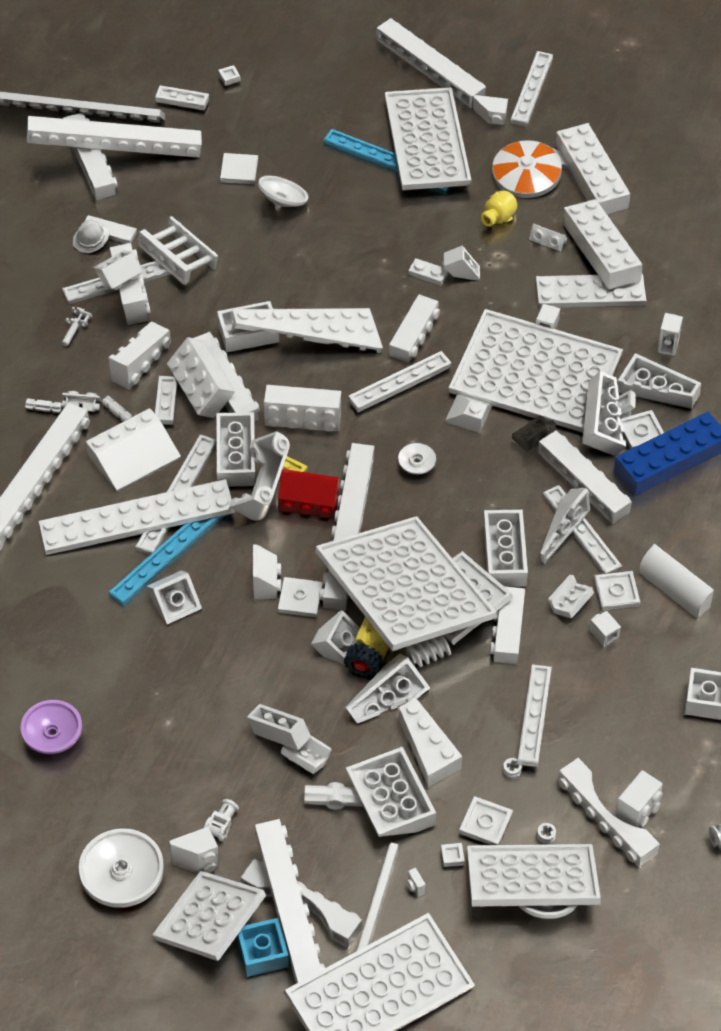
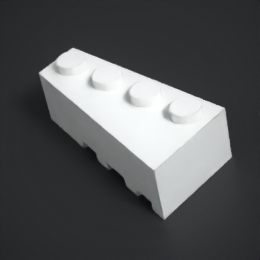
[109,321,171,390]
[617,353,701,409]
[582,371,626,456]
[399,698,462,788]

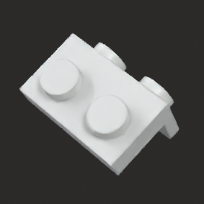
[548,574,594,618]
[281,736,331,774]

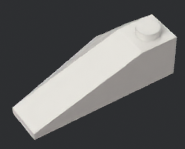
[345,654,430,724]

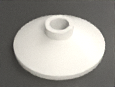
[398,443,436,474]

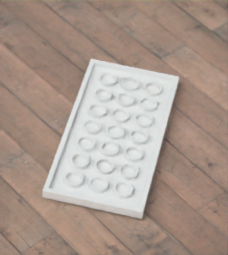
[384,87,471,190]
[284,913,475,1031]

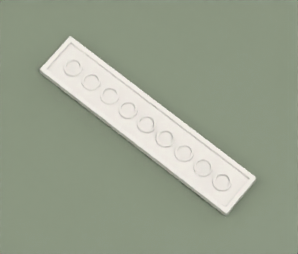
[0,92,165,123]
[39,479,235,555]

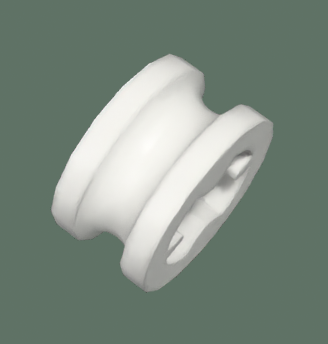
[503,758,522,779]
[537,823,556,844]

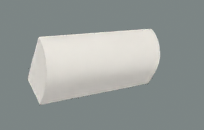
[639,544,714,619]

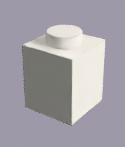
[536,304,561,329]
[589,611,621,647]

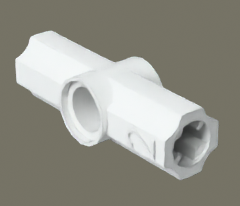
[304,782,363,810]

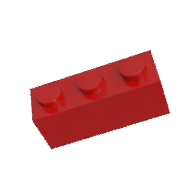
[278,469,339,518]

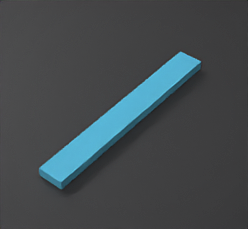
[324,129,448,191]
[109,515,225,606]

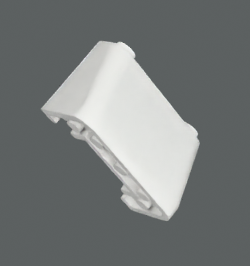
[229,431,290,521]

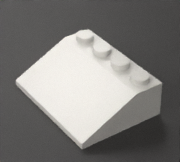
[86,408,181,492]
[346,747,436,837]

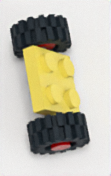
[343,616,389,678]

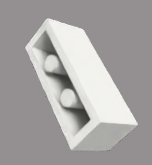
[247,704,311,750]

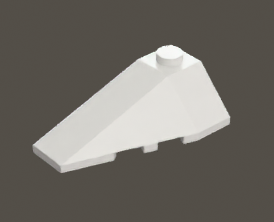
[540,488,590,565]

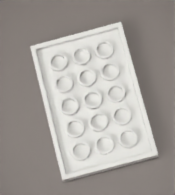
[467,844,601,907]

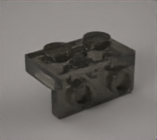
[512,416,556,452]

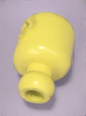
[481,190,518,227]

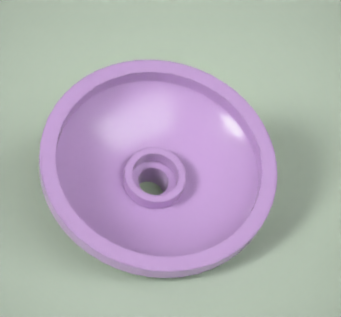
[21,700,82,754]

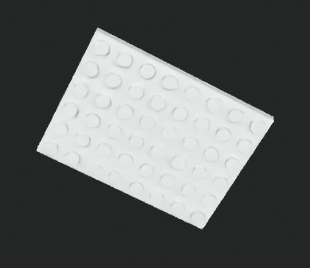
[448,309,623,432]
[315,516,497,651]

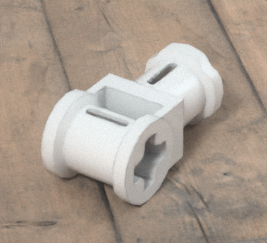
[204,799,239,842]

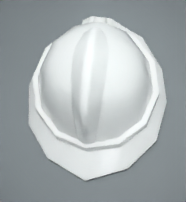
[73,220,110,254]

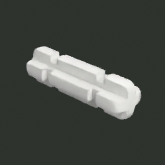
[102,396,132,422]
[25,398,62,413]

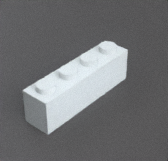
[389,294,440,363]
[490,586,525,665]

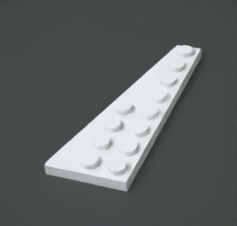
[231,308,383,353]

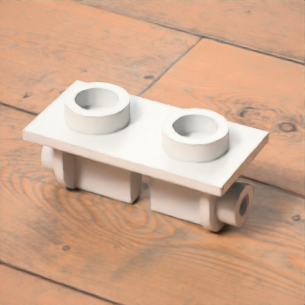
[529,224,568,252]
[62,391,102,413]

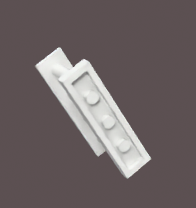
[138,216,218,284]

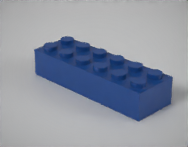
[614,411,721,496]

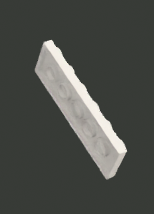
[536,274,647,308]

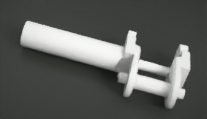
[62,307,93,347]

